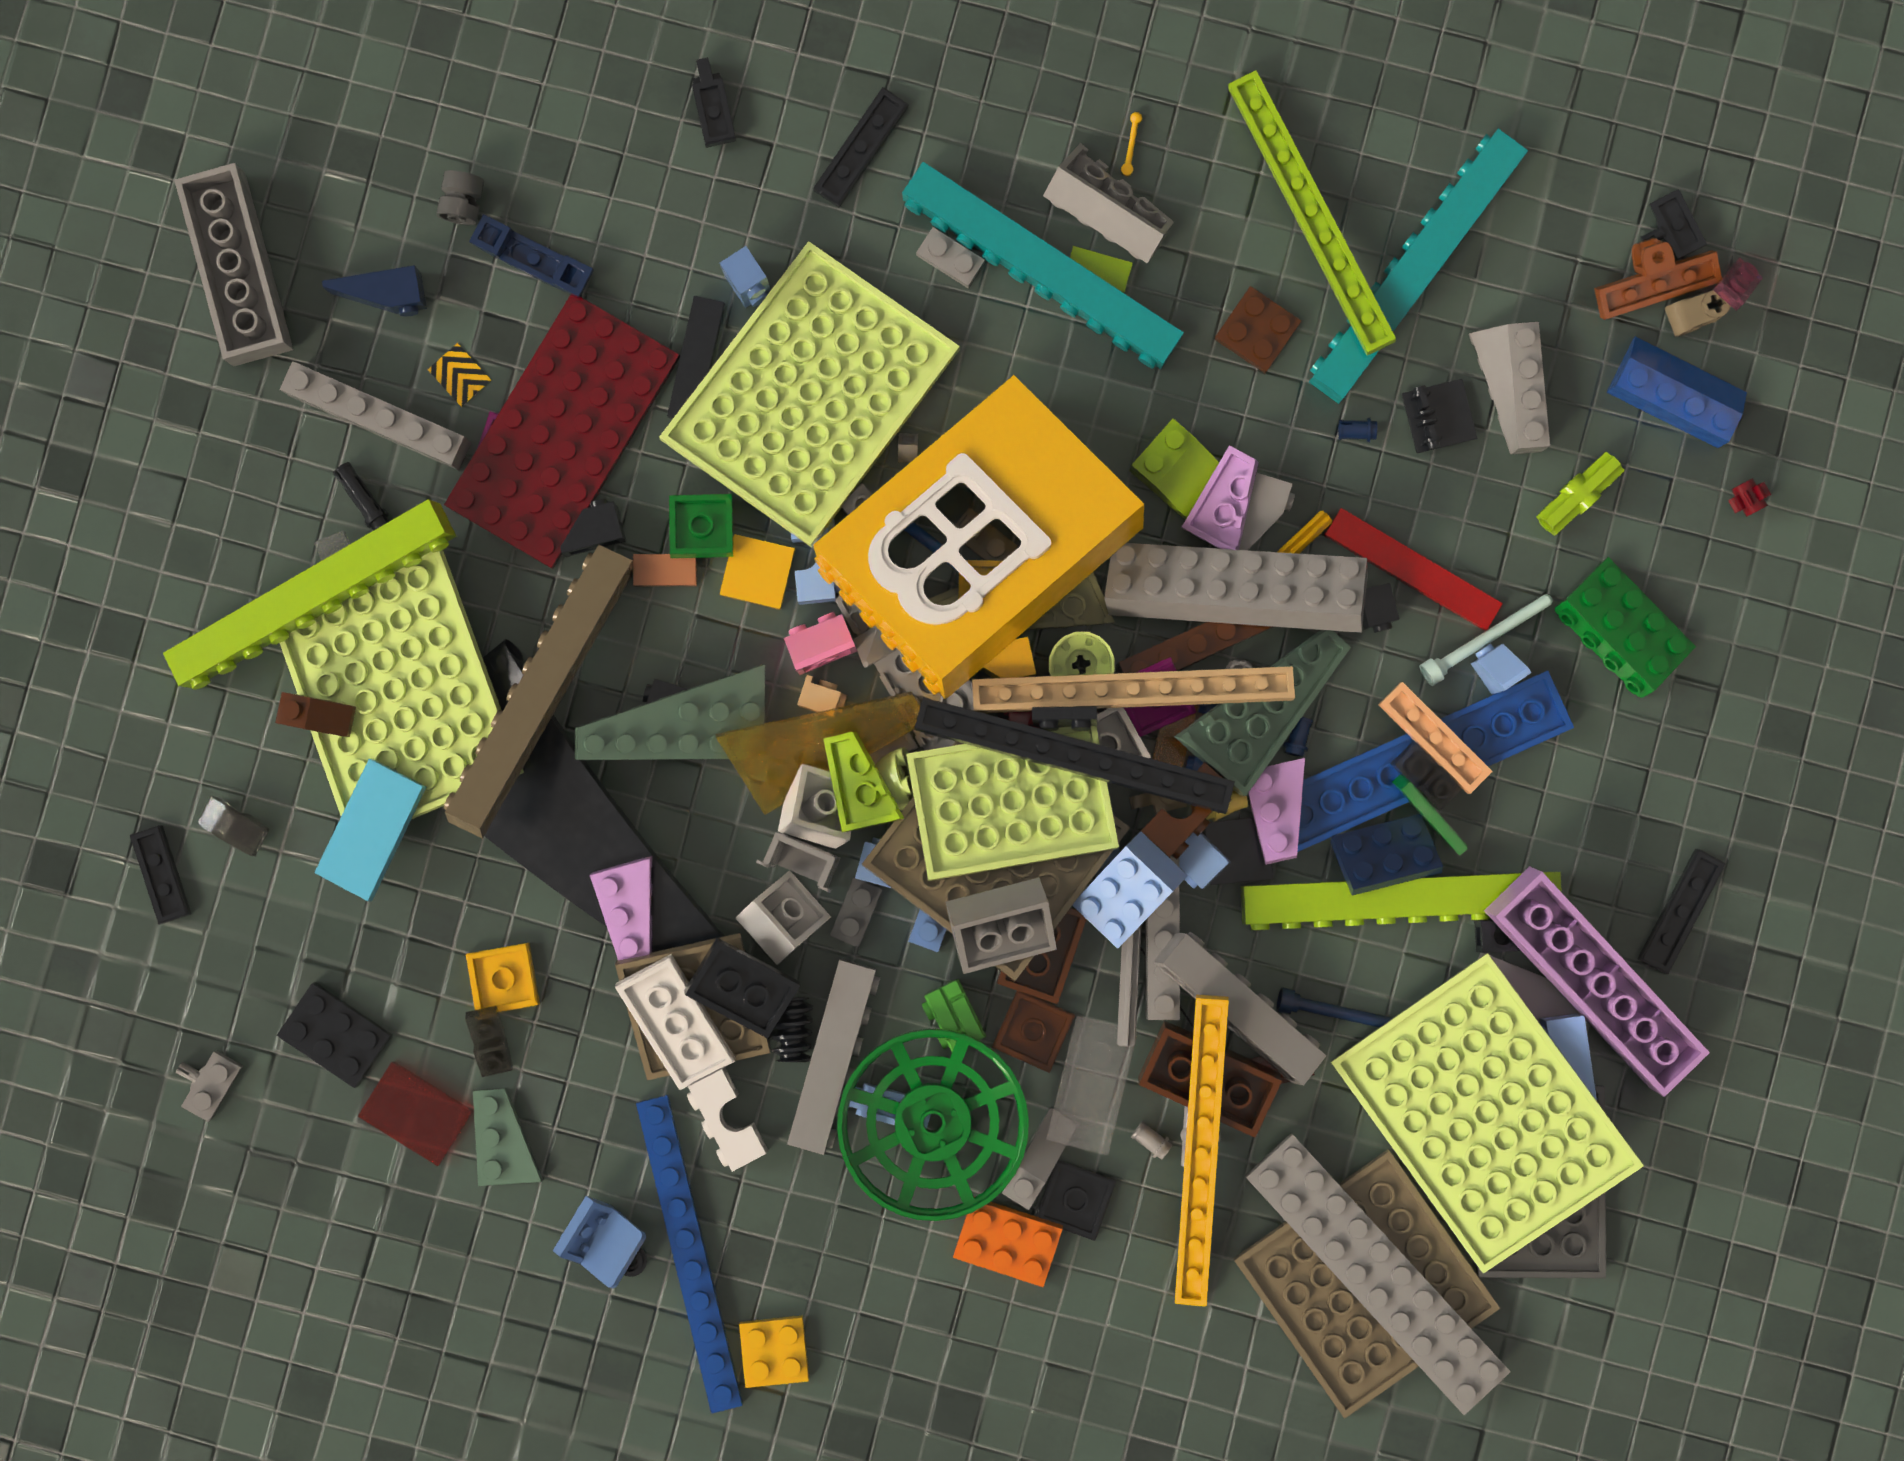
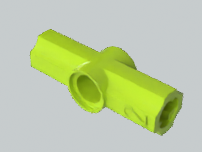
[1536,452,1625,536]

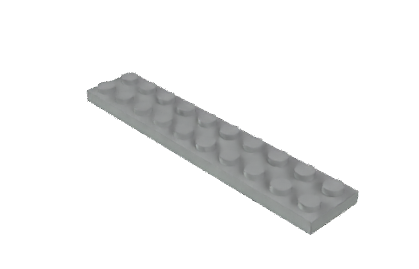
[1245,1133,1511,1415]

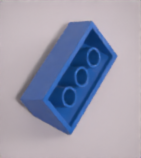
[1607,336,1747,448]

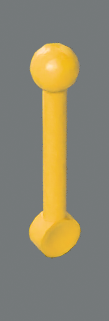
[1121,112,1142,176]

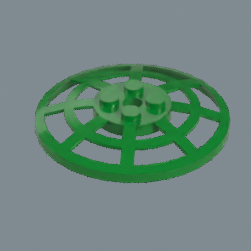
[837,1029,1029,1221]

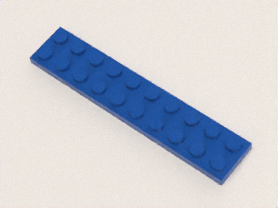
[1297,671,1574,852]

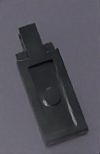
[692,57,736,148]

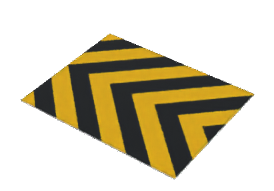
[427,343,491,407]

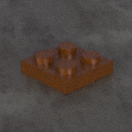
[1214,286,1301,374]

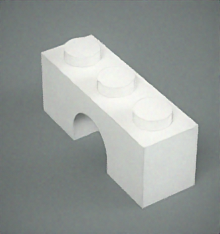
[687,1067,768,1172]

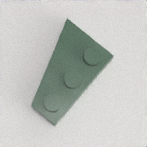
[473,1088,543,1186]

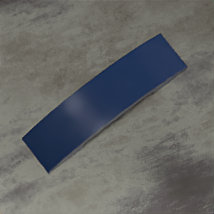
[469,214,594,298]

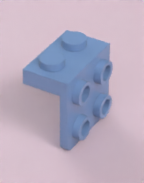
[553,1196,646,1288]

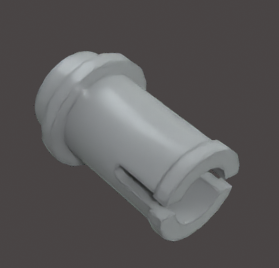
[1131,1121,1173,1160]

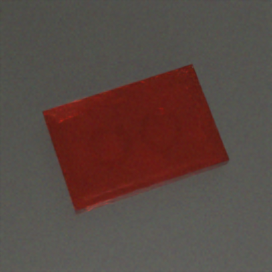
[358,1061,473,1166]

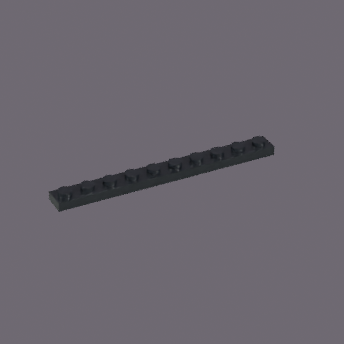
[914,697,1235,814]

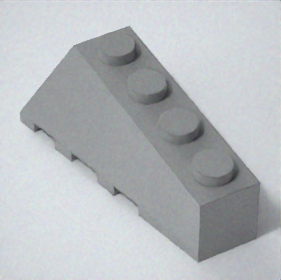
[1043,143,1174,263]
[1468,322,1550,455]

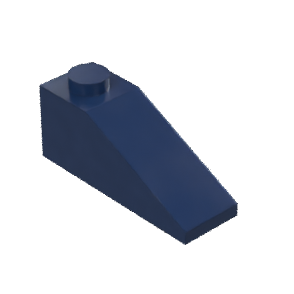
[322,265,427,317]

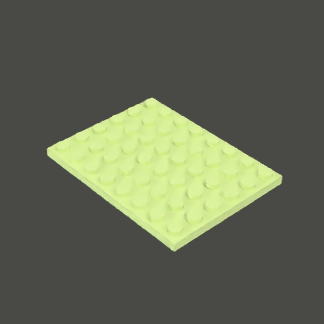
[659,241,960,547]
[280,550,524,819]
[1331,953,1644,1273]

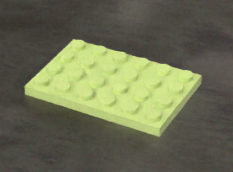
[906,726,1119,881]

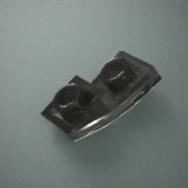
[1390,741,1462,811]
[197,796,270,856]
[465,1005,513,1077]

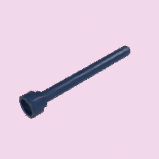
[1276,987,1393,1028]

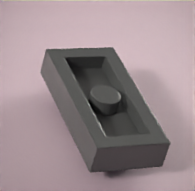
[830,877,883,948]

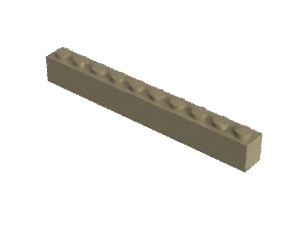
[444,545,633,839]

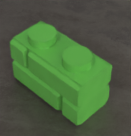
[922,978,986,1052]

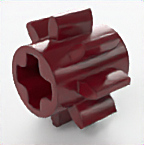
[1728,478,1771,517]

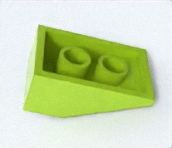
[1129,419,1219,520]

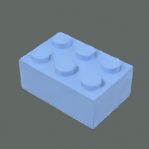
[1072,831,1188,949]

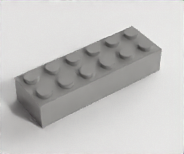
[174,163,293,367]

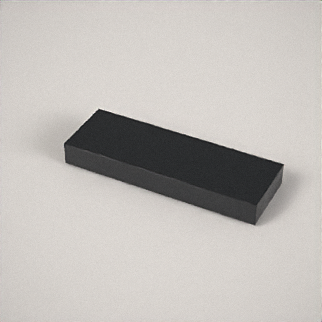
[130,825,192,925]

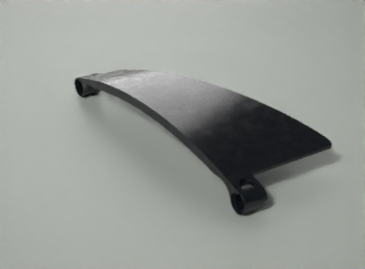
[483,639,747,953]

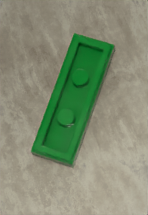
[1392,775,1468,856]

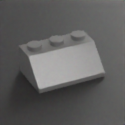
[945,877,1057,974]

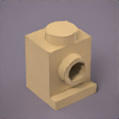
[797,675,848,718]

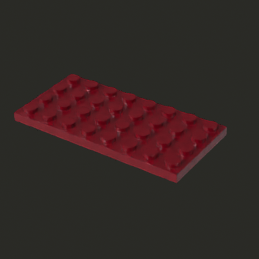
[444,294,680,569]

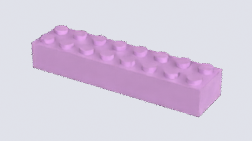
[1484,866,1710,1097]

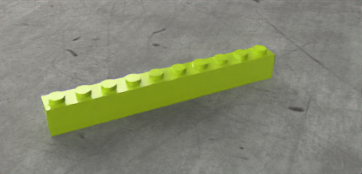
[163,499,457,690]
[1240,872,1562,930]

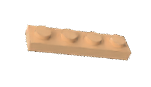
[1378,682,1493,794]

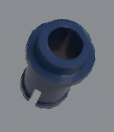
[1338,418,1377,443]
[1283,717,1313,757]

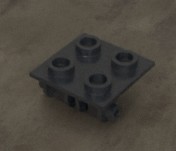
[1401,379,1478,454]

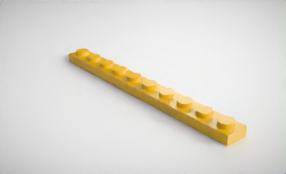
[1175,994,1229,1306]

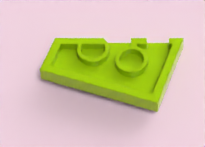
[823,732,905,832]

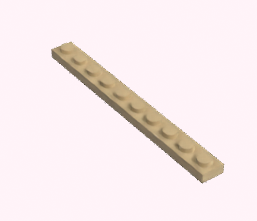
[972,666,1295,713]

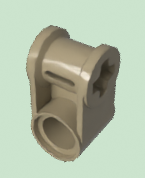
[1664,290,1731,337]

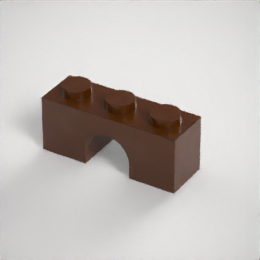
[1141,762,1232,860]

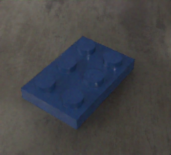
[1330,814,1443,896]

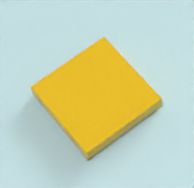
[719,534,795,610]
[466,943,540,1016]

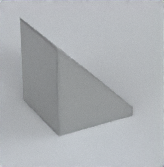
[898,433,918,463]

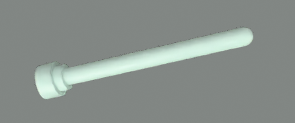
[1419,594,1553,686]

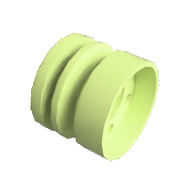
[1049,632,1115,676]

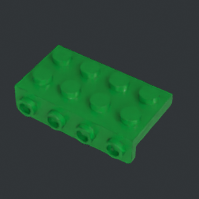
[1555,557,1696,698]

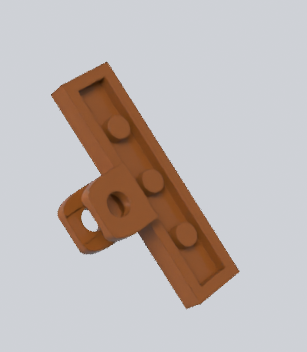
[1594,238,1723,320]

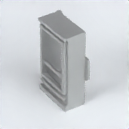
[756,832,841,893]

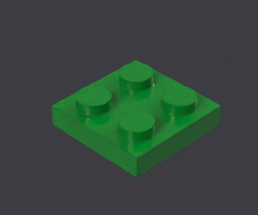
[669,494,733,559]

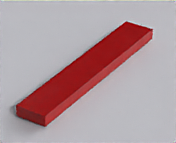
[1324,508,1503,631]

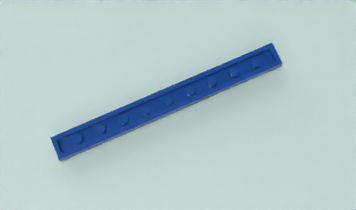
[636,1095,743,1414]

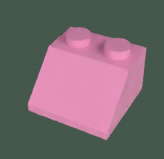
[784,612,858,675]

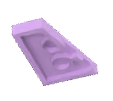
[1182,445,1259,550]
[1248,758,1305,865]
[590,856,652,960]

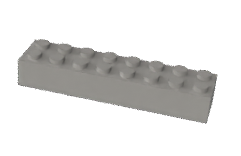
[1104,543,1368,633]

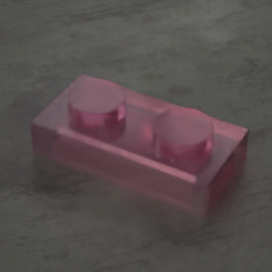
[1713,257,1763,311]

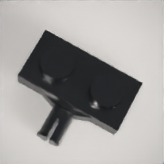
[1640,189,1707,260]
[1032,706,1098,732]

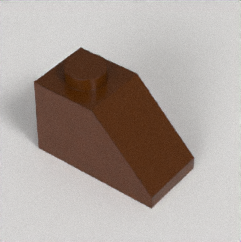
[275,692,356,738]

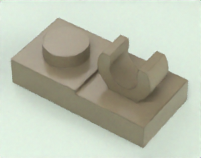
[954,508,1018,561]

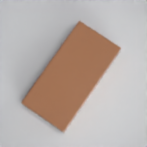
[633,554,697,587]

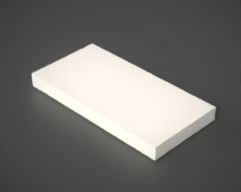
[615,954,735,1090]

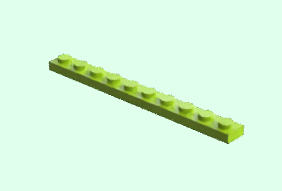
[1228,70,1396,356]

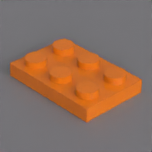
[953,1196,1063,1287]

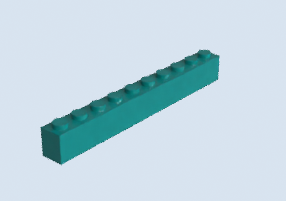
[1309,128,1528,404]
[902,162,1184,369]

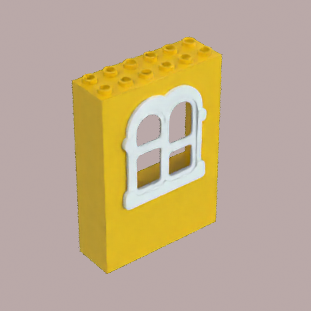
[813,375,1144,700]

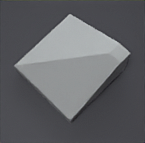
[853,626,896,668]

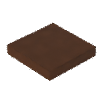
[992,991,1075,1073]

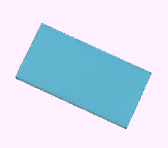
[314,759,427,901]

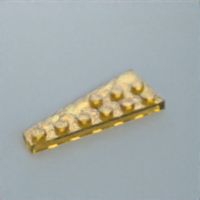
[716,692,920,815]

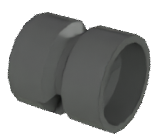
[436,170,484,225]

